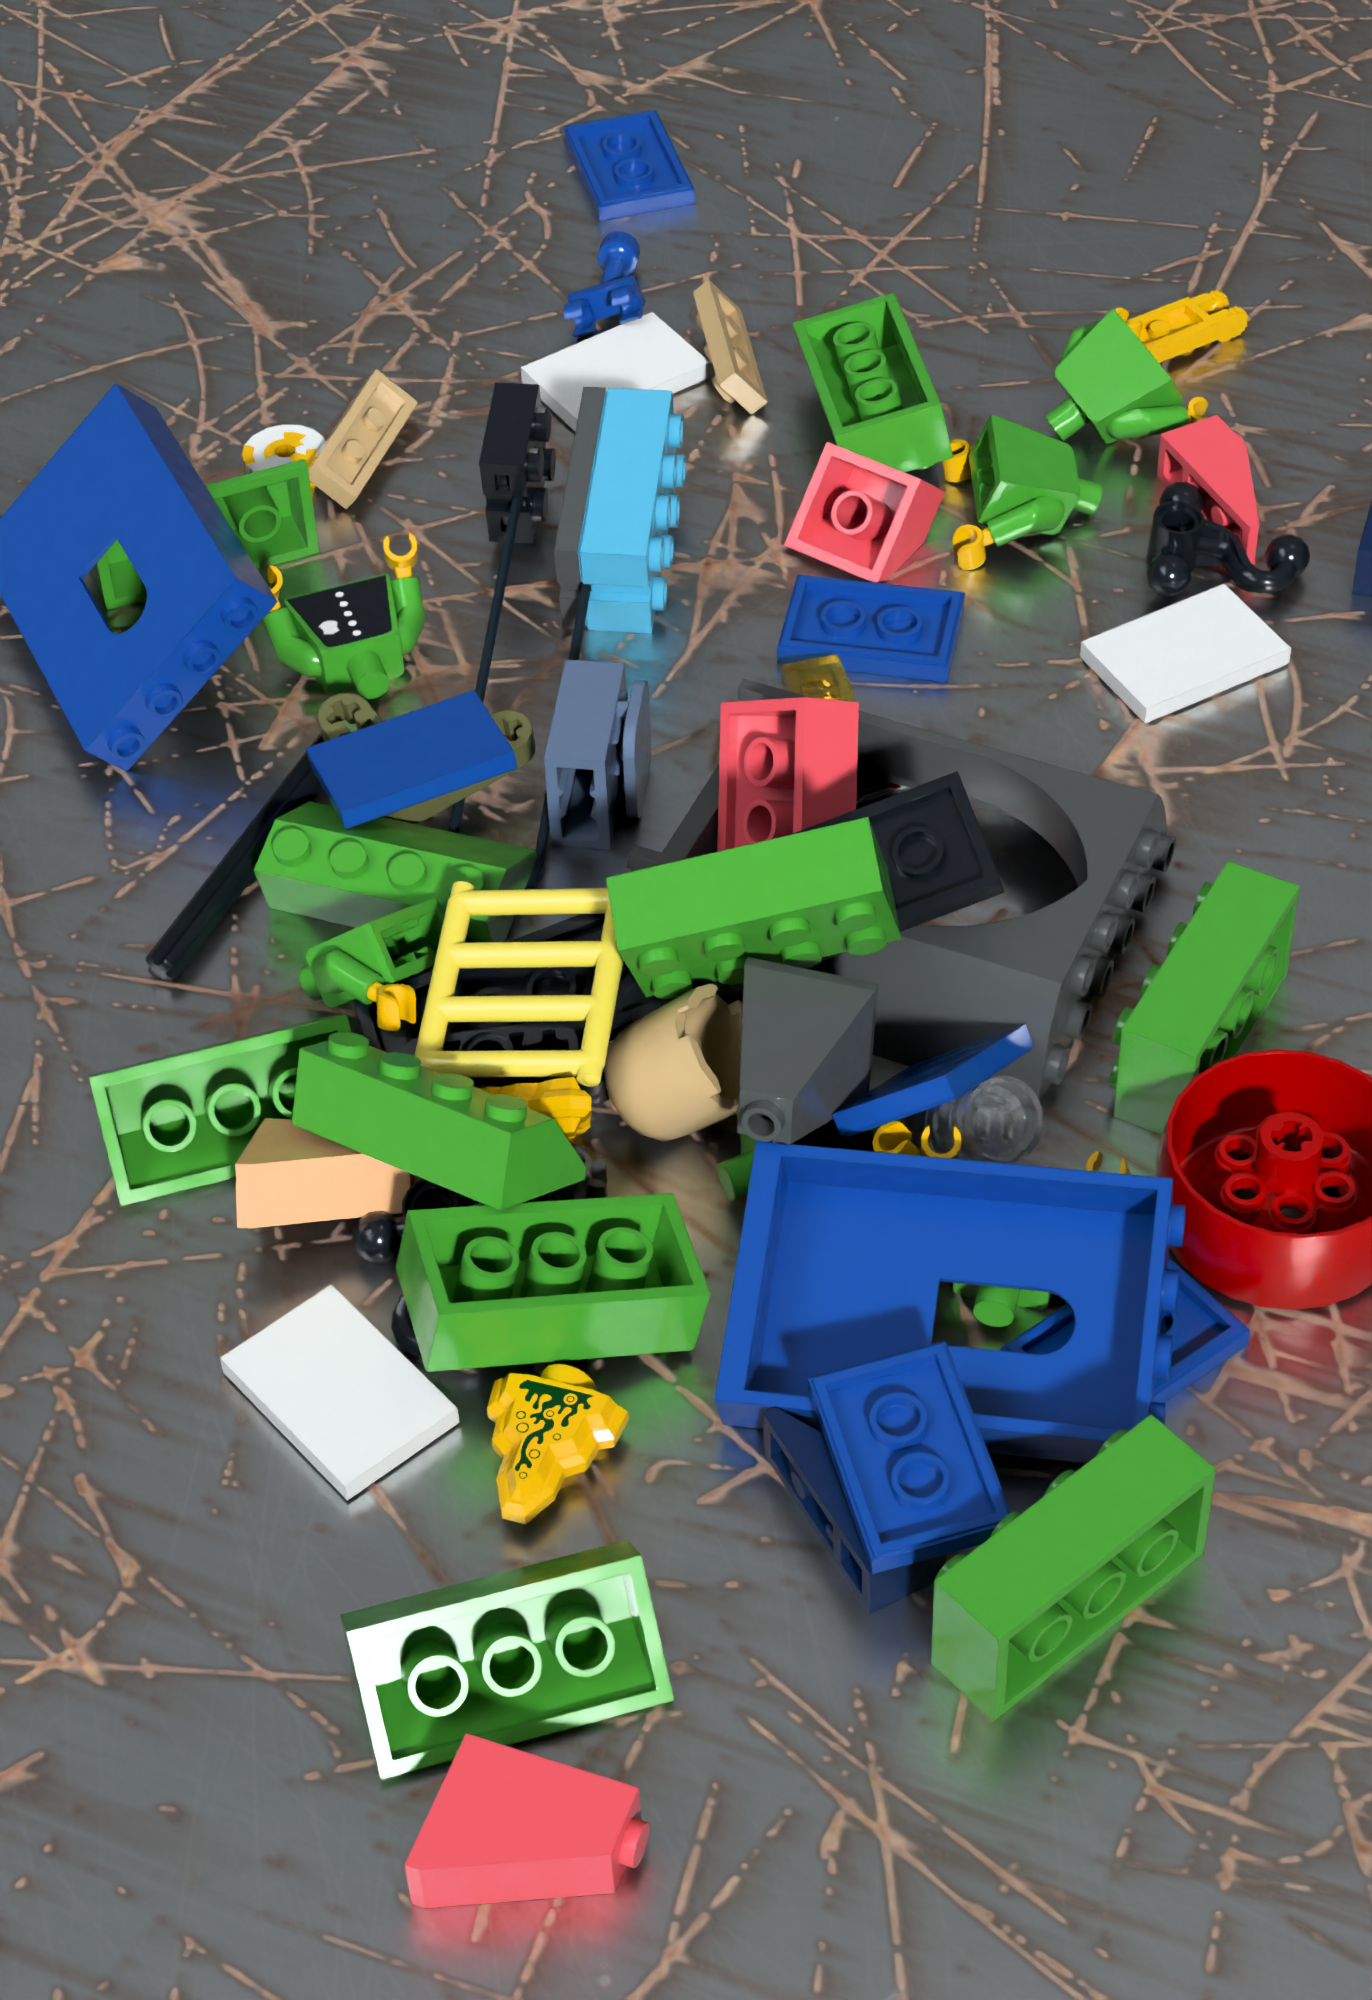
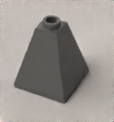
[737,957,878,1144]

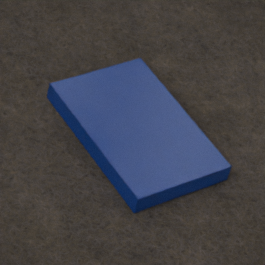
[563,110,695,221]
[777,575,965,682]
[305,690,518,829]
[832,1024,1034,1137]
[1000,1257,1251,1403]
[808,1341,1011,1574]

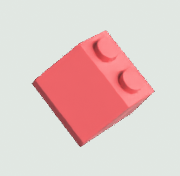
[784,442,945,584]

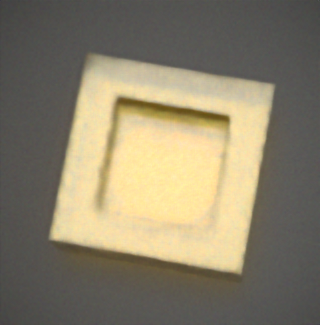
[782,654,854,702]

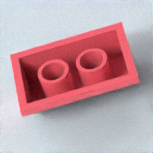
[717,697,859,852]

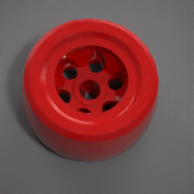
[1156,1049,1372,1310]

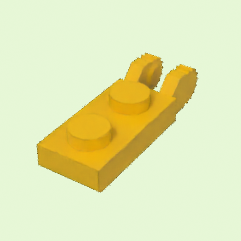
[1127,289,1249,363]

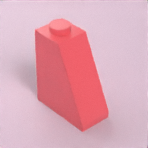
[404,1733,650,1908]

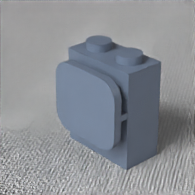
[544,659,651,850]

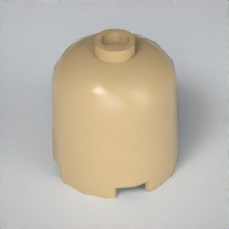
[603,984,742,1141]

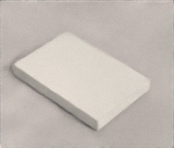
[521,312,711,431]
[1080,584,1291,723]
[220,1285,460,1501]

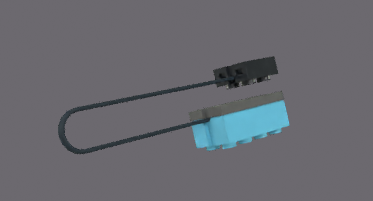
[448,383,686,889]

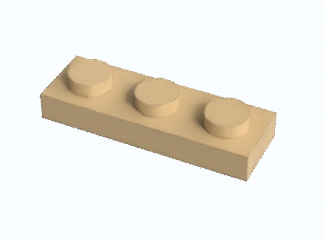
[693,279,768,415]
[308,369,418,510]

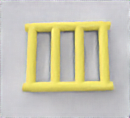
[414,881,624,1087]

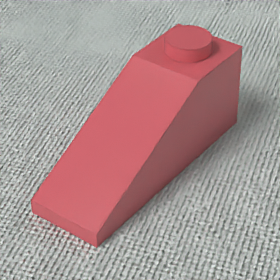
[1157,415,1259,565]

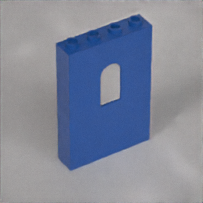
[0,383,278,772]
[714,1141,1186,1463]

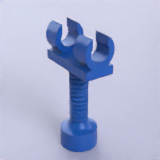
[564,231,646,337]

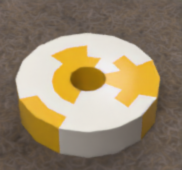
[242,424,325,488]

